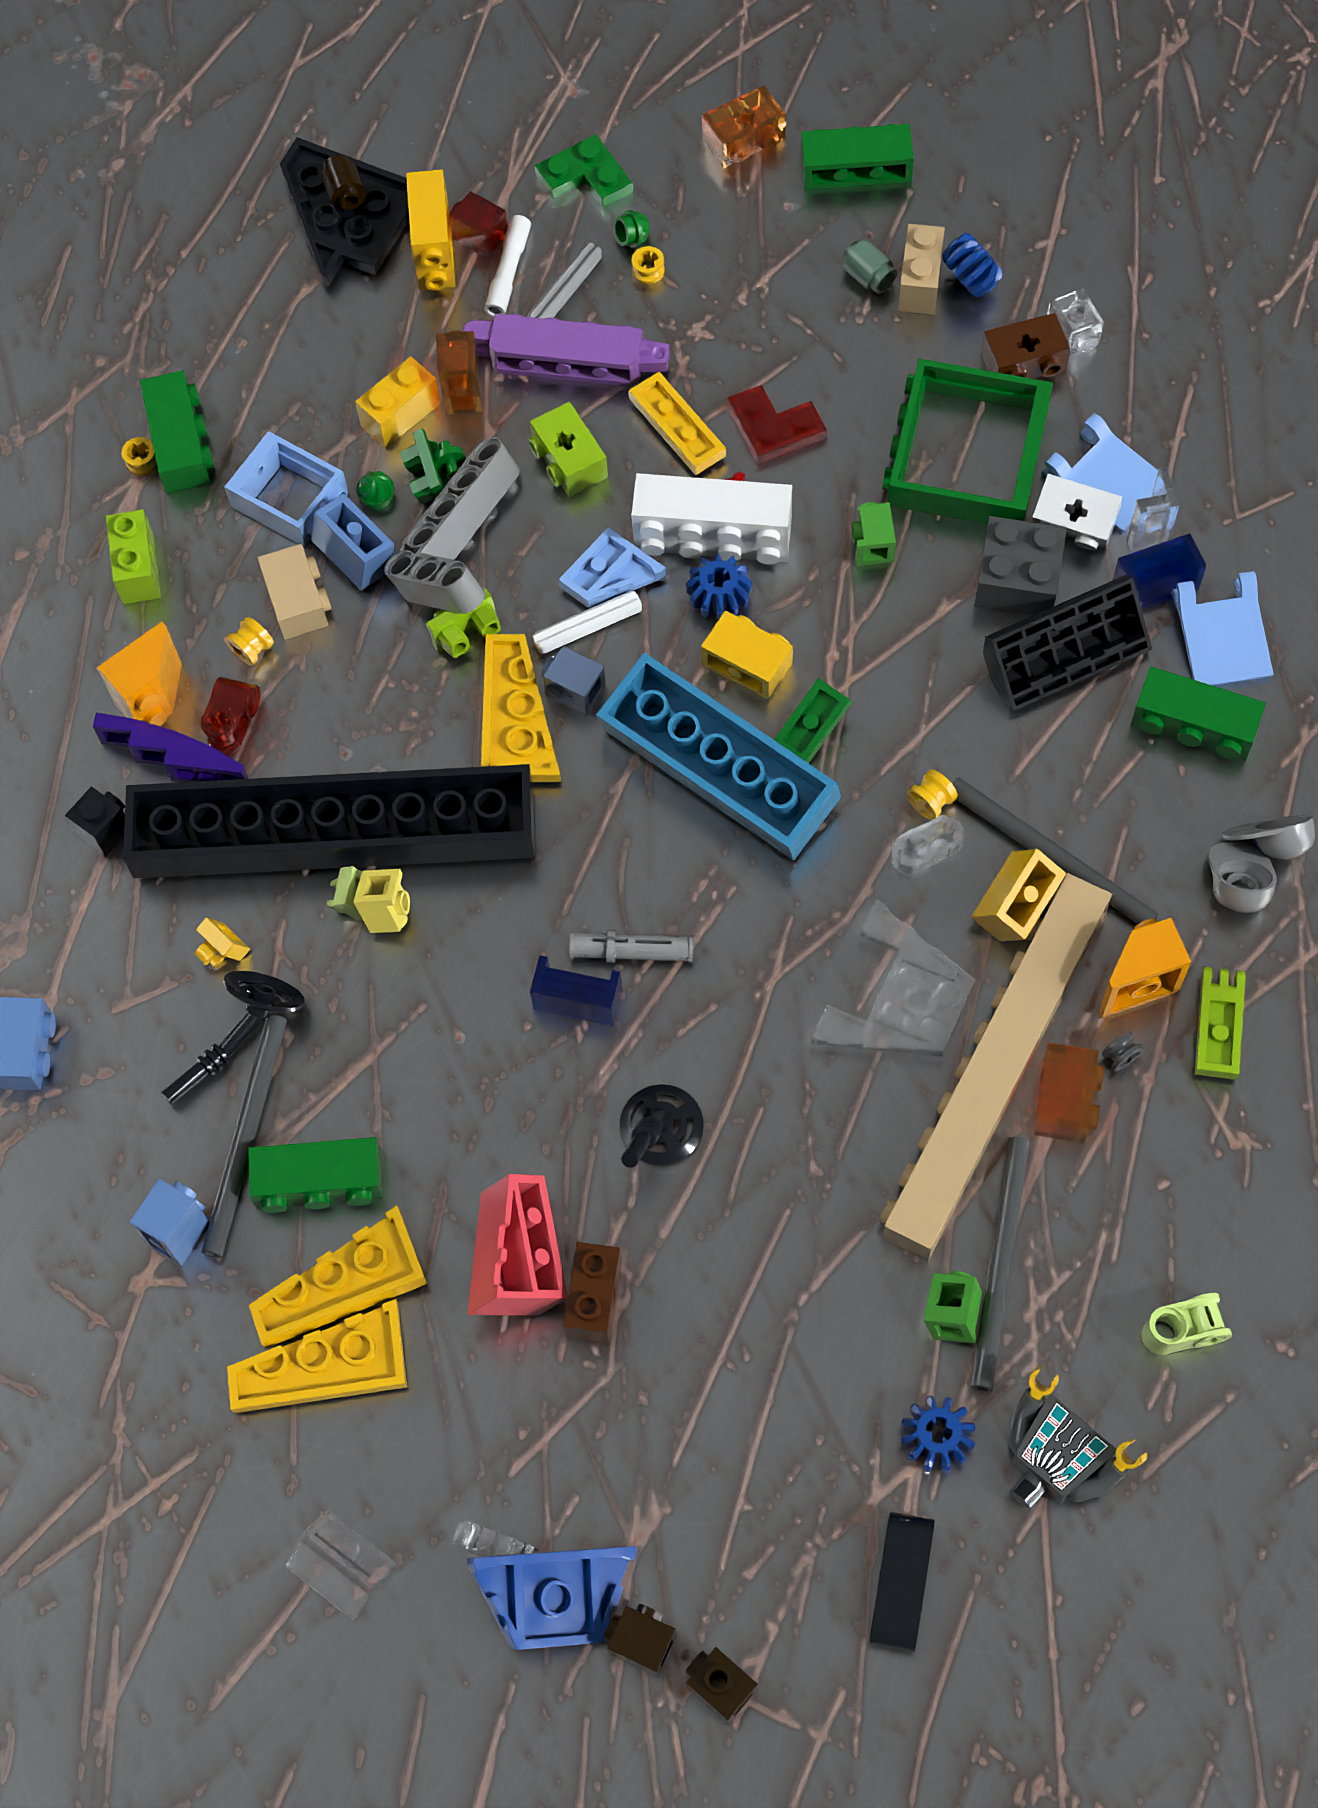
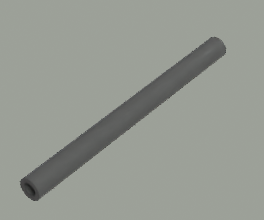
[952,777,1158,924]
[201,1014,287,1258]
[971,1137,1030,1391]

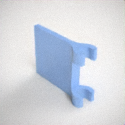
[1041,413,1171,534]
[1172,571,1274,686]

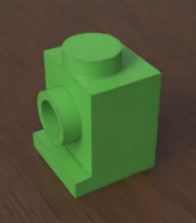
[851,502,896,566]
[923,1271,983,1343]

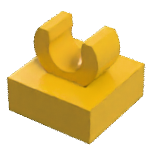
[194,917,251,967]

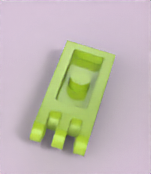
[1194,966,1246,1080]

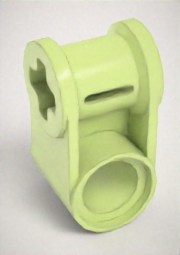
[1141,1292,1232,1355]

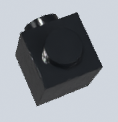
[65,786,125,857]

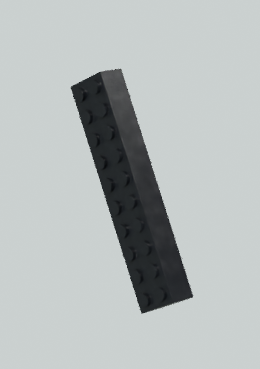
[123,764,535,879]

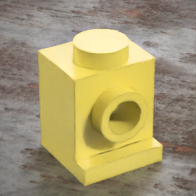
[353,868,410,933]

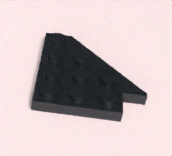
[280,137,409,286]

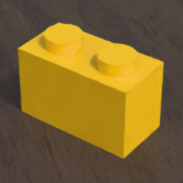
[355,356,441,449]
[701,610,793,700]
[971,848,1066,942]

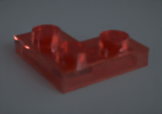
[727,385,827,464]

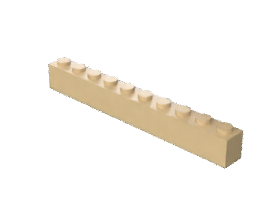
[879,873,1112,1261]

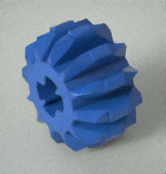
[942,233,1003,297]
[686,553,752,620]
[900,1396,976,1473]

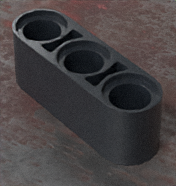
[869,1512,935,1652]

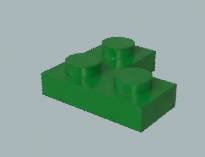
[534,134,633,208]

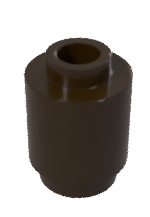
[321,155,366,210]

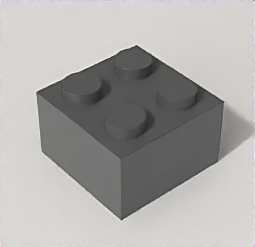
[974,516,1067,615]

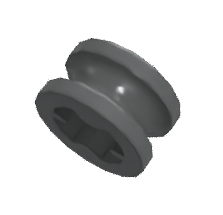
[1101,1031,1145,1071]

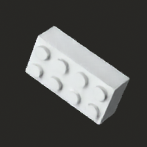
[631,473,792,565]

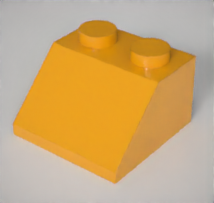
[97,621,182,726]
[1099,918,1191,1018]

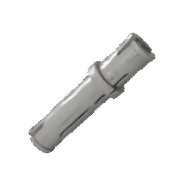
[569,930,694,963]

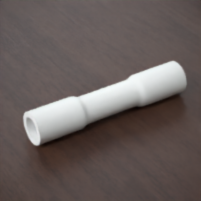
[484,215,531,317]

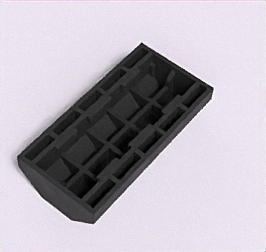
[983,575,1152,711]

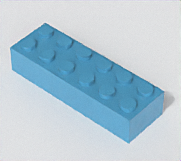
[596,652,841,861]

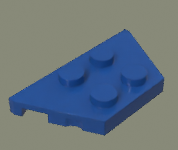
[467,1546,637,1650]

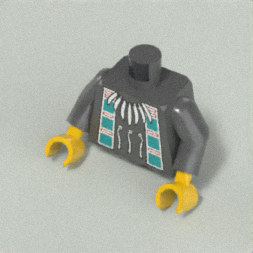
[1008,1365,1147,1509]

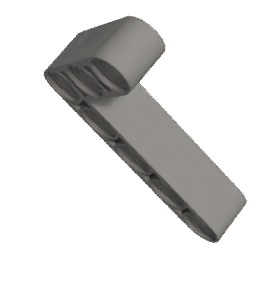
[384,437,520,614]

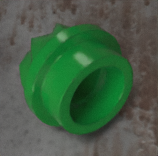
[613,210,650,248]
[356,471,395,510]

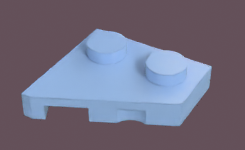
[559,527,666,608]

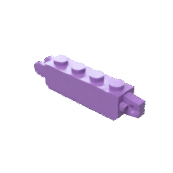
[463,314,670,387]

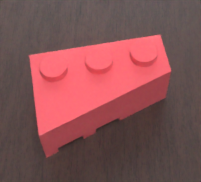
[467,1174,568,1316]

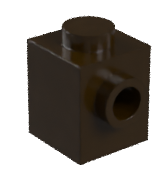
[603,1604,677,1677]
[685,1647,758,1725]

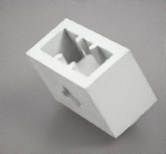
[1032,474,1122,551]

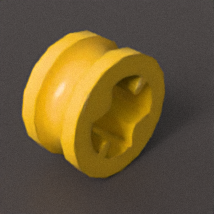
[631,246,665,284]
[121,437,157,476]

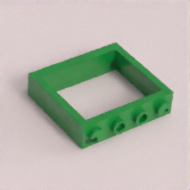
[882,358,1053,524]

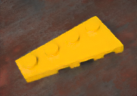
[481,634,561,782]
[248,1205,427,1349]
[227,1299,407,1413]

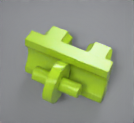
[426,588,501,658]

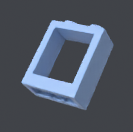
[224,431,348,547]

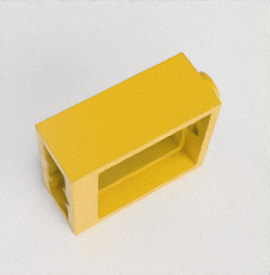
[406,169,456,290]

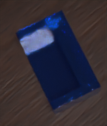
[1113,533,1206,608]
[530,955,623,1026]

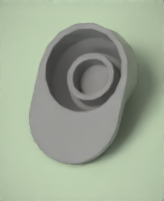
[1222,815,1316,860]
[1208,841,1277,913]

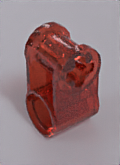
[201,677,261,756]

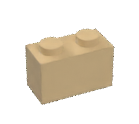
[898,224,945,315]
[257,543,332,640]

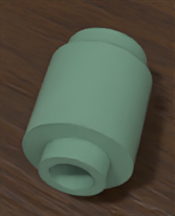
[843,240,897,294]

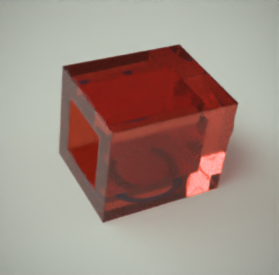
[449,191,508,258]

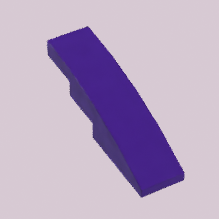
[93,712,249,782]

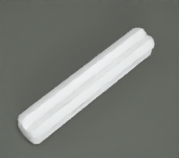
[532,591,642,654]

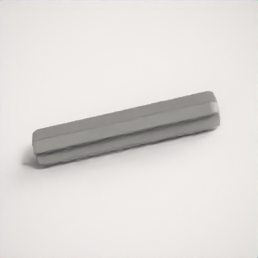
[527,242,602,319]

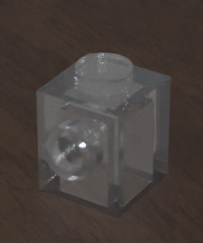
[1047,288,1104,356]

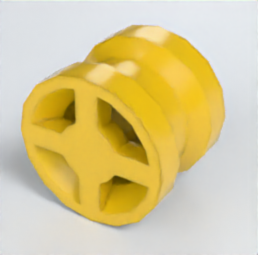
[224,617,274,666]
[906,769,958,821]

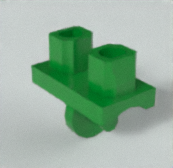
[400,428,466,504]

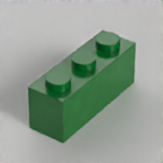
[801,124,914,190]
[140,370,214,493]
[1131,666,1266,761]
[248,1137,383,1213]

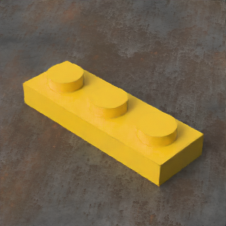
[629,372,726,475]

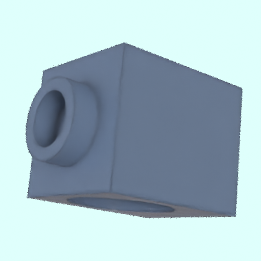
[541,646,606,715]

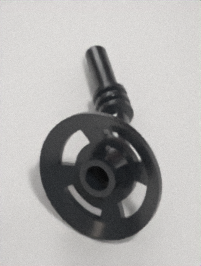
[161,971,305,1105]
[620,1084,704,1168]

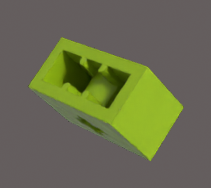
[528,401,608,497]
[106,509,161,605]

